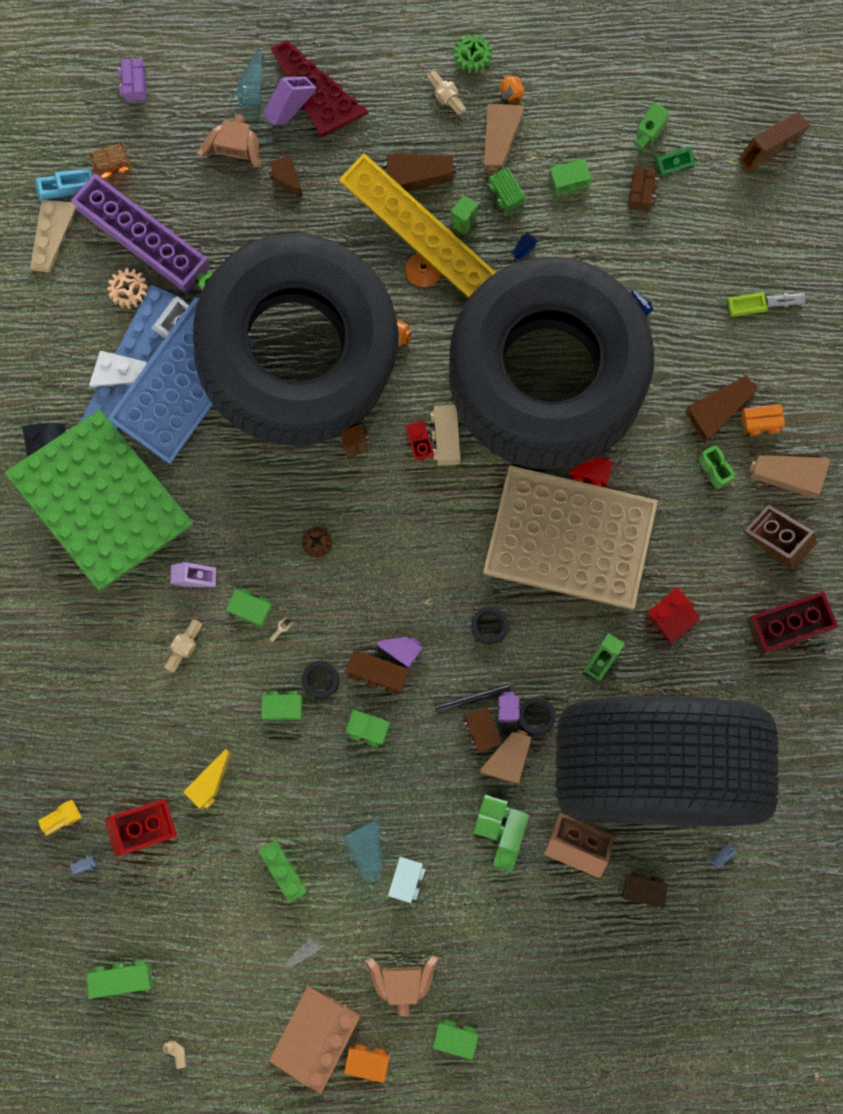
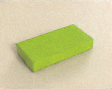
[727,292,768,317]

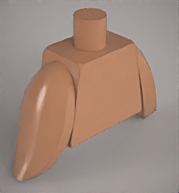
[196,114,261,168]
[364,955,439,1016]

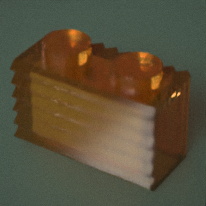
[88,142,132,179]

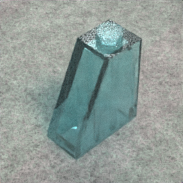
[343,819,383,883]

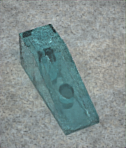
[235,48,264,107]

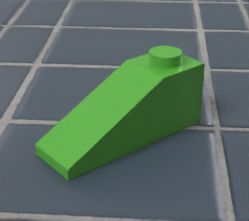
[492,808,529,872]

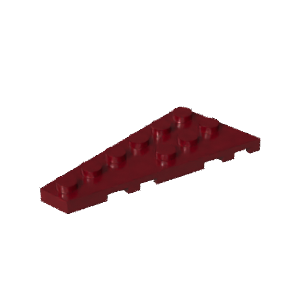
[271,40,369,138]

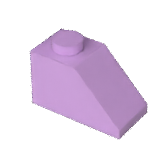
[170,562,216,587]

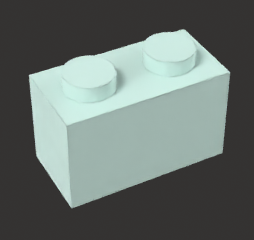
[388,857,426,903]

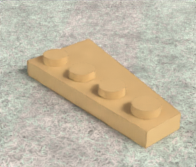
[30,200,77,272]

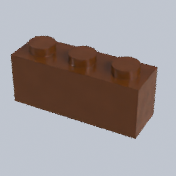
[346,650,409,695]

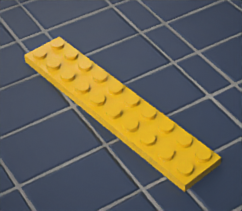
[339,153,496,298]

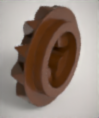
[302,527,332,557]

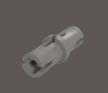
[766,292,805,308]

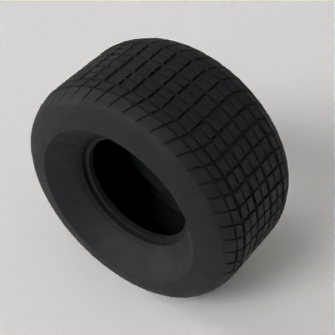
[193,233,399,446]
[449,257,654,469]
[555,696,779,826]

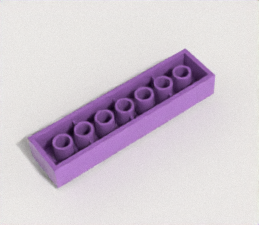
[71,174,210,294]

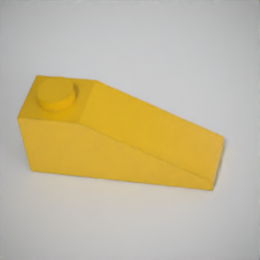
[184,749,231,809]

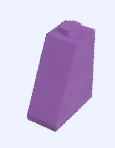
[263,76,316,125]

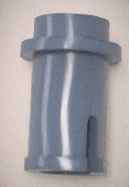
[710,844,736,869]
[70,855,98,876]

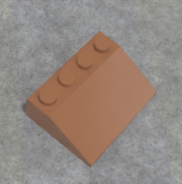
[269,986,361,1093]

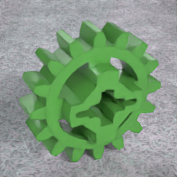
[454,34,492,73]

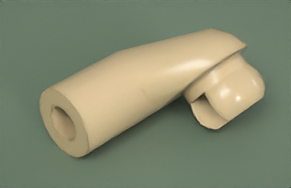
[163,1041,186,1069]

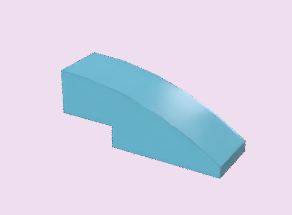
[35,169,93,201]

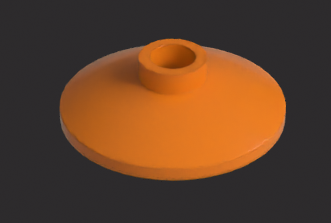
[405,253,441,287]

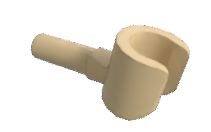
[269,617,293,642]

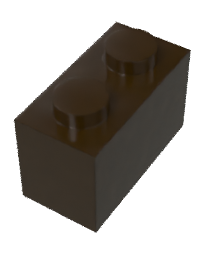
[622,872,668,908]

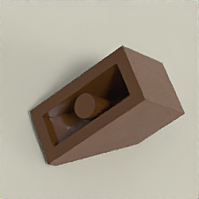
[268,156,303,196]

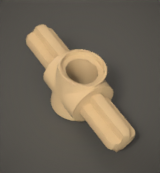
[427,71,466,115]
[165,619,202,673]

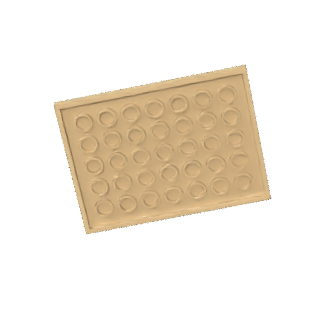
[483,465,658,610]

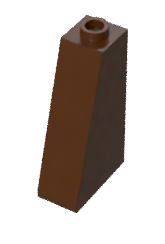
[738,112,810,173]
[386,153,456,191]
[685,375,757,443]

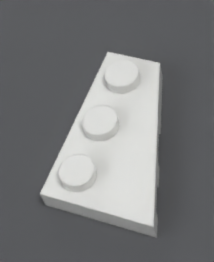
[89,351,147,388]

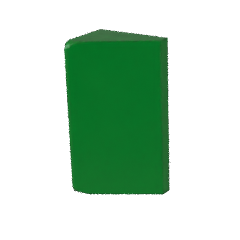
[654,146,695,175]

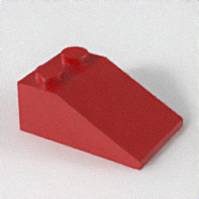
[104,799,177,857]

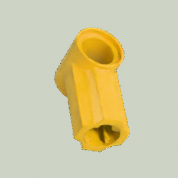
[39,800,82,836]

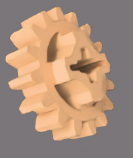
[107,268,149,309]

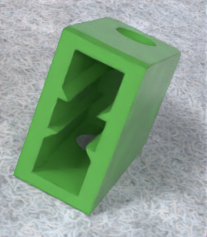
[634,102,670,149]

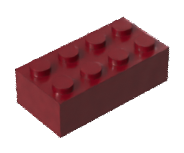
[746,591,839,656]

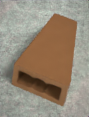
[484,104,524,175]
[749,455,830,499]

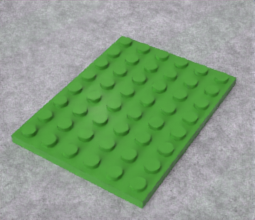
[5,410,193,592]

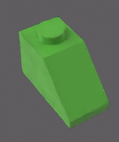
[584,633,625,681]

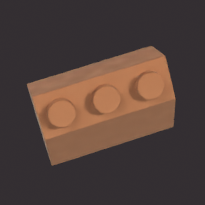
[544,813,615,878]

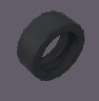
[471,607,508,645]
[302,661,339,699]
[518,697,556,735]

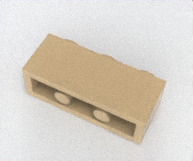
[430,405,460,466]

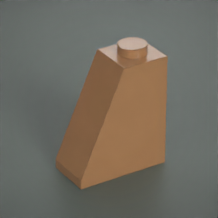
[480,730,532,784]

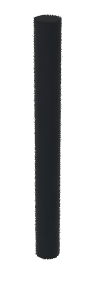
[435,684,511,713]

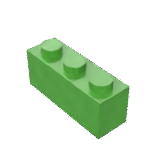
[258,840,309,903]
[87,960,154,999]

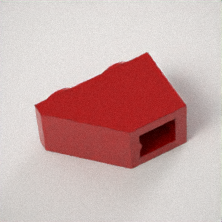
[406,420,434,461]
[569,457,613,487]

